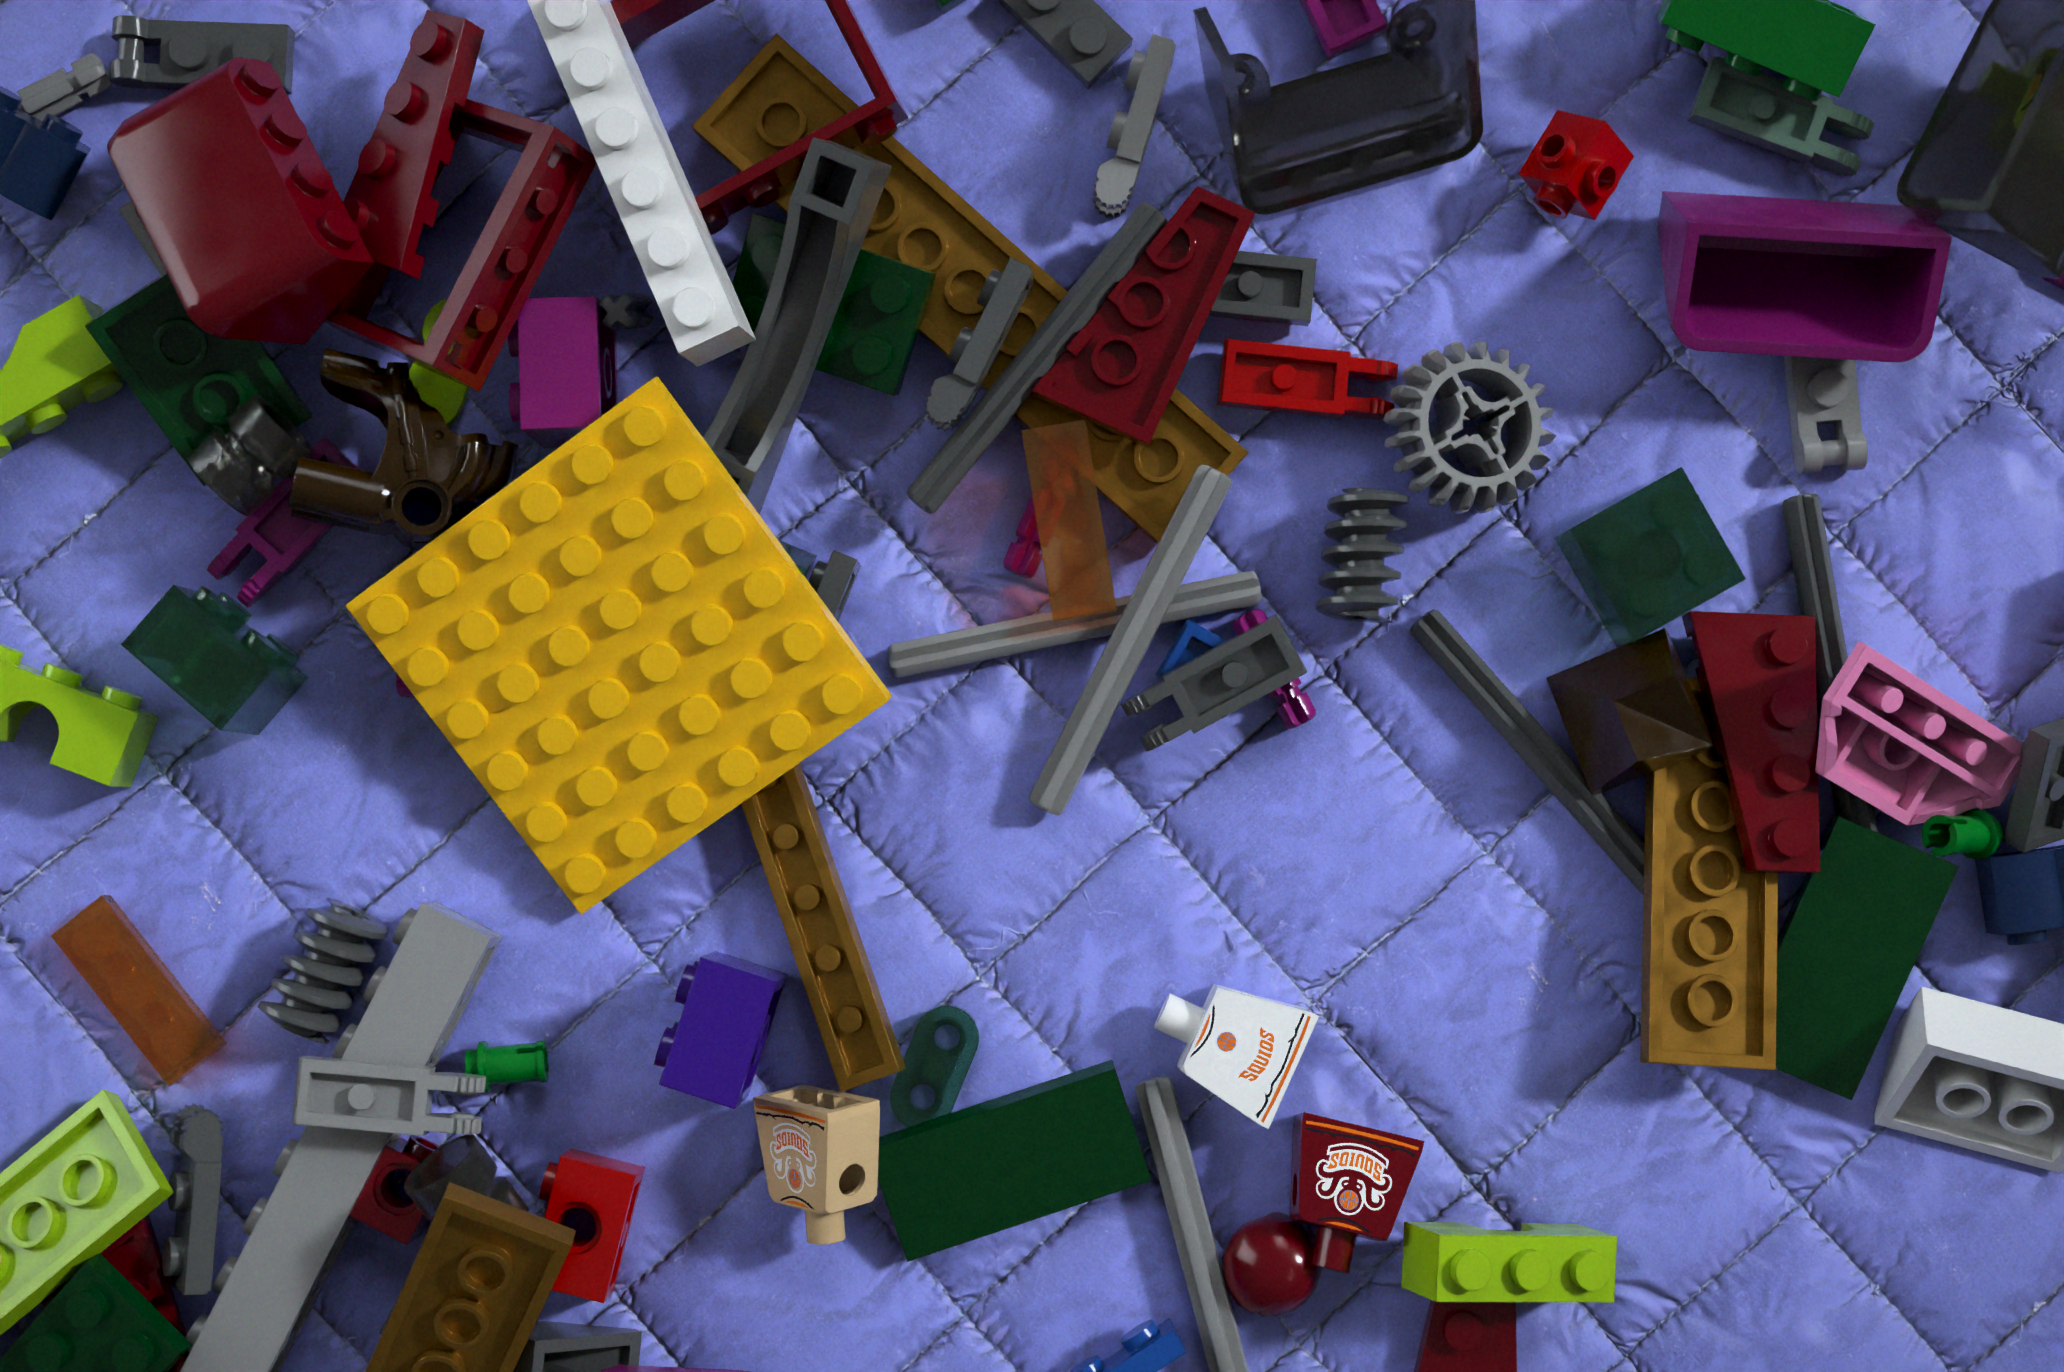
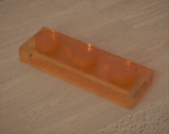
[1021,420,1117,622]
[51,895,227,1086]

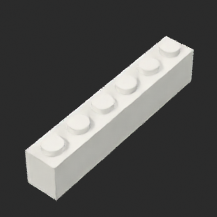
[527,0,756,367]

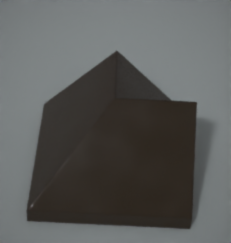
[1546,628,1715,796]

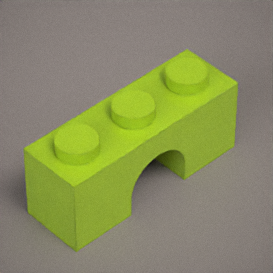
[0,643,159,787]
[1401,1222,1617,1303]

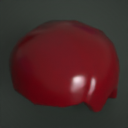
[1221,1212,1323,1317]

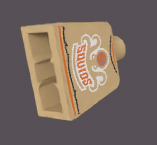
[753,1084,880,1245]

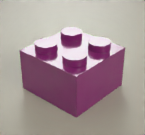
[508,296,618,448]

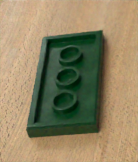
[1776,814,1959,1100]
[878,1060,1151,1262]

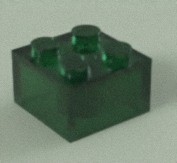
[1554,467,1746,647]
[121,584,309,735]

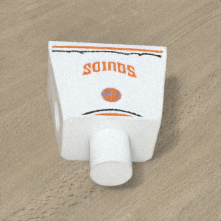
[1154,984,1319,1129]

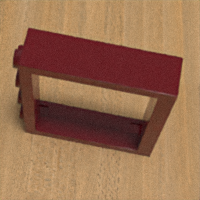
[610,0,908,235]
[325,99,597,392]

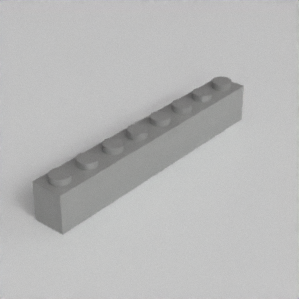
[180,901,503,1372]

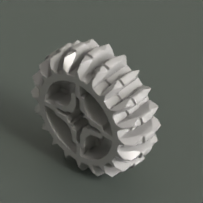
[1383,341,1557,514]

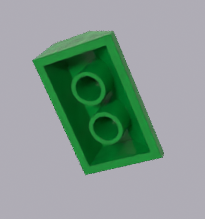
[1657,0,1876,101]

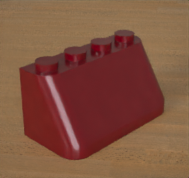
[107,57,374,345]

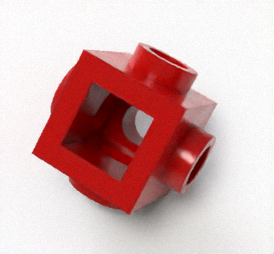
[1518,110,1634,220]

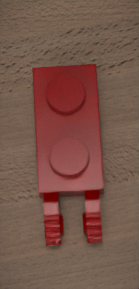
[1216,339,1398,420]

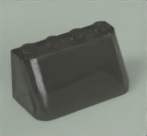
[1897,0,2064,279]

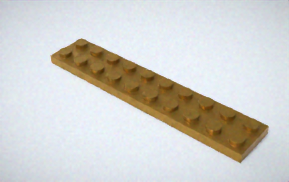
[692,33,1249,545]

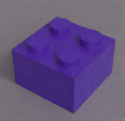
[654,951,788,1109]

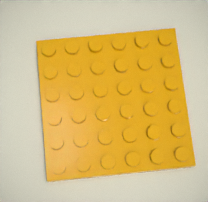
[345,376,892,915]

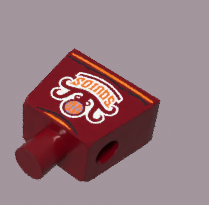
[1289,1112,1424,1274]

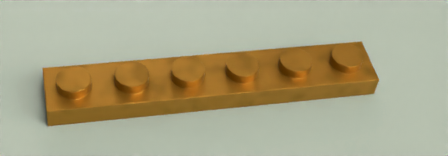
[741,763,906,1092]

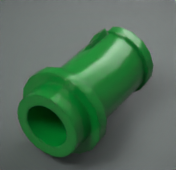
[1921,808,2003,860]
[465,1040,549,1093]

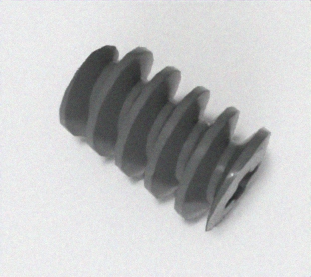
[1316,488,1410,623]
[258,898,389,1044]

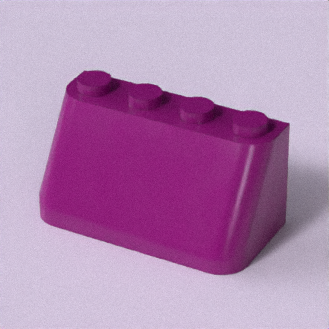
[1657,191,1952,362]

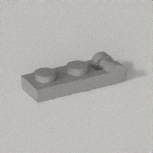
[1784,356,1868,474]

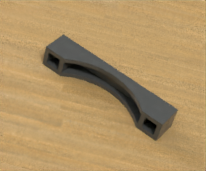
[703,137,892,514]

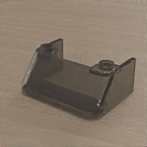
[1193,0,1483,215]

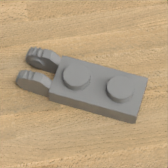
[1093,34,1176,218]
[292,1056,486,1136]

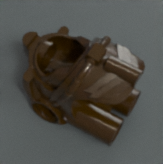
[289,348,519,550]

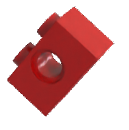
[539,1148,645,1303]

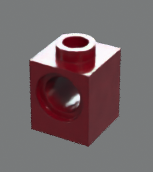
[349,1135,457,1245]

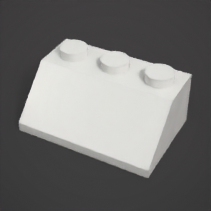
[1874,986,2064,1173]

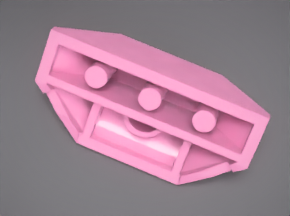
[1815,641,2023,826]

